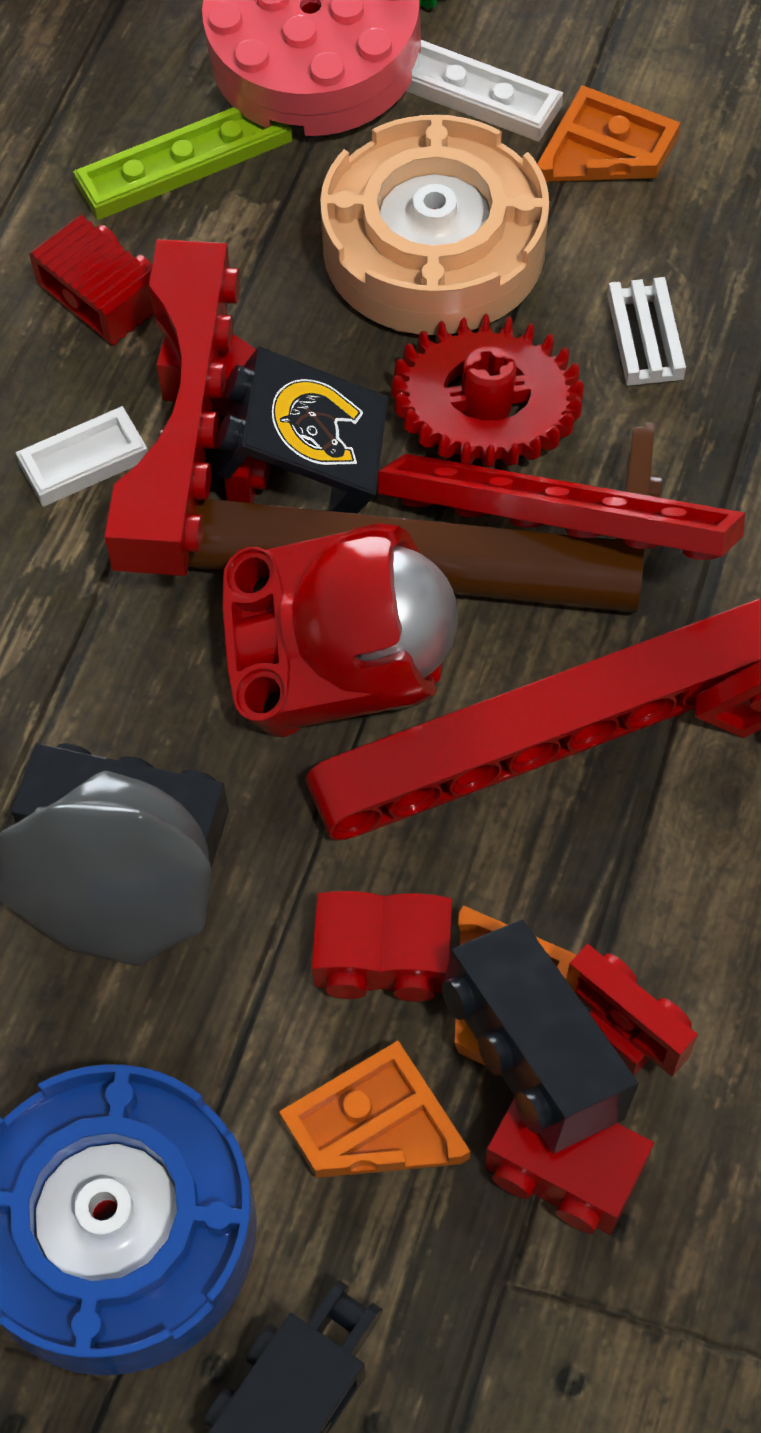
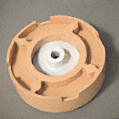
[320,115,549,335]

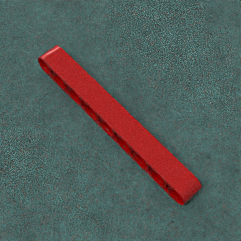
[305,598,761,840]

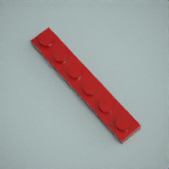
[378,454,745,560]

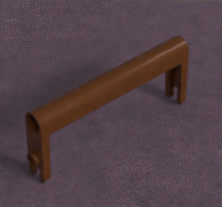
[159,382,662,613]

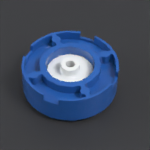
[0,1064,257,1375]

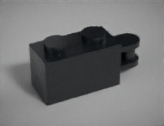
[202,1280,383,1433]

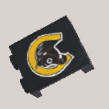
[215,346,388,514]

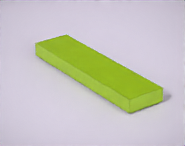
[73,107,292,221]

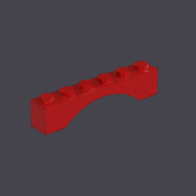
[104,239,240,576]

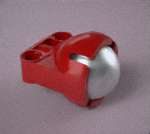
[223,523,458,737]

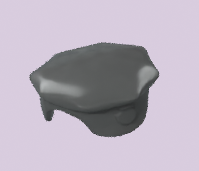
[0,771,212,966]

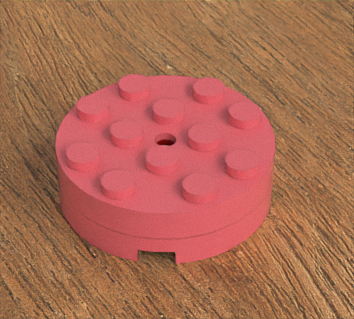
[202,0,421,136]

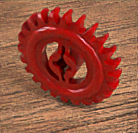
[391,314,584,467]

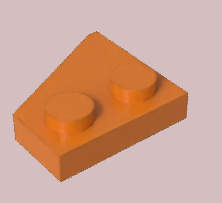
[279,1040,471,1178]

